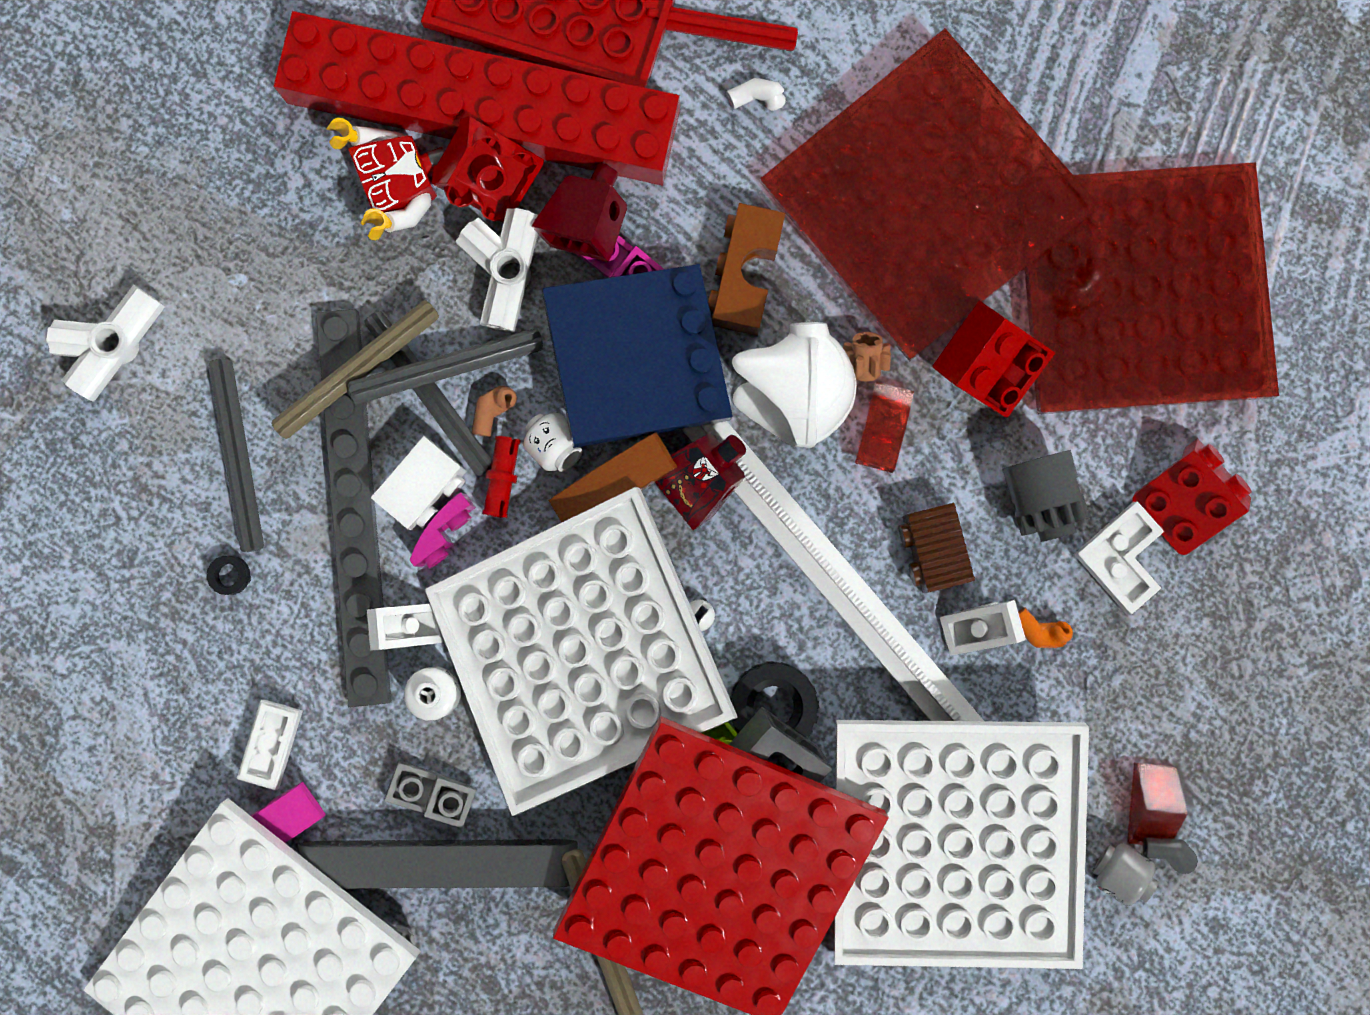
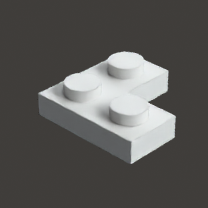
[1074,501,1164,615]

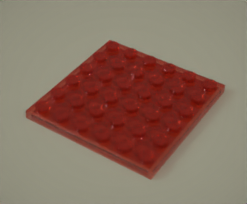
[760,28,1100,362]
[1017,162,1279,415]

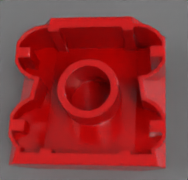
[432,116,544,223]

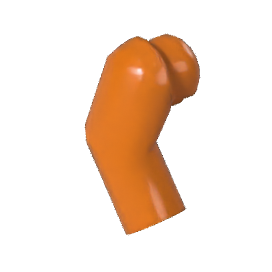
[1018,607,1073,648]

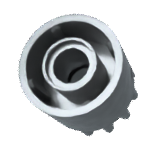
[1002,450,1090,542]

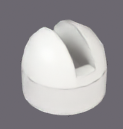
[689,600,715,631]

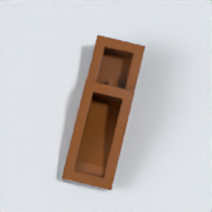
[548,432,677,523]

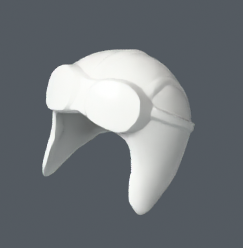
[732,322,857,449]

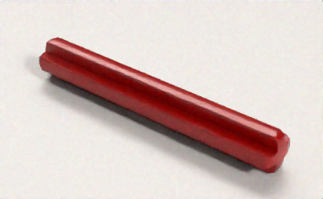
[646,7,798,51]

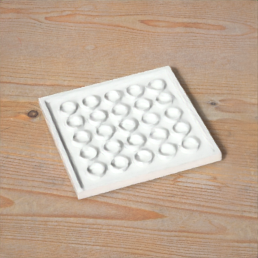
[425,487,737,816]
[834,720,1089,969]
[84,798,421,1015]

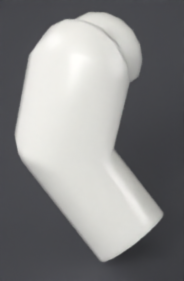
[726,78,786,111]

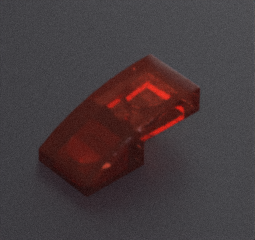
[855,381,914,473]

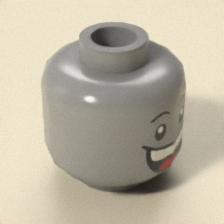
[1092,843,1159,906]

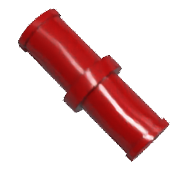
[482,436,521,518]

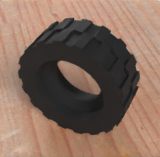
[730,661,819,737]

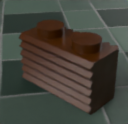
[898,503,975,593]

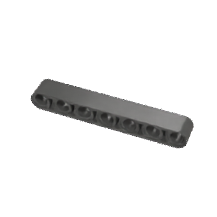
[297,839,578,889]

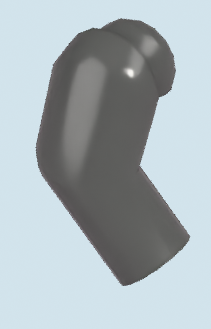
[1142,837,1198,874]

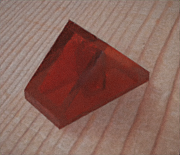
[1127,762,1188,845]

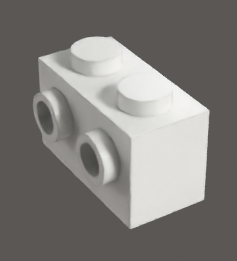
[371,436,467,531]

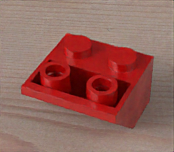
[932,300,1055,418]

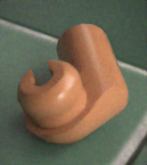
[471,386,517,437]

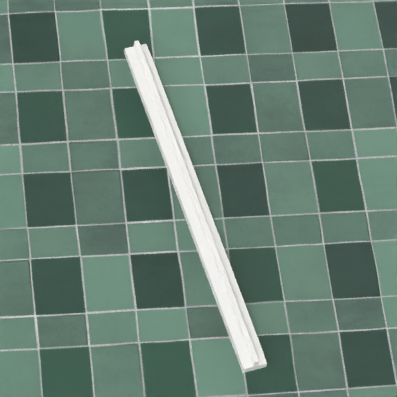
[680,421,984,721]

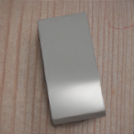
[384,760,476,828]

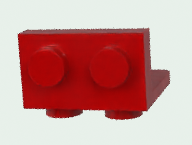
[1132,438,1252,555]

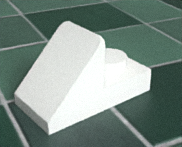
[940,600,1026,656]
[367,604,445,651]

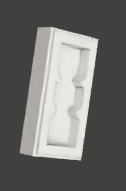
[237,700,303,790]

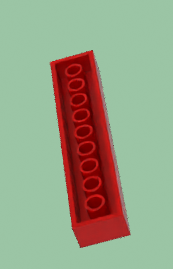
[273,11,680,186]

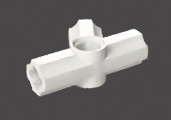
[455,208,538,333]
[46,284,165,402]

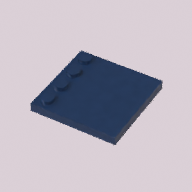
[542,264,733,448]

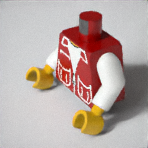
[326,118,445,240]

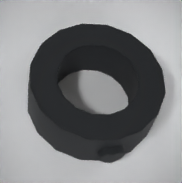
[207,556,251,595]

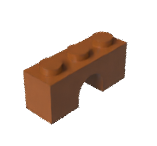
[708,203,786,336]

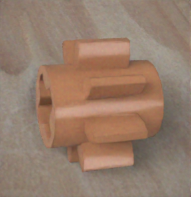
[843,332,891,382]

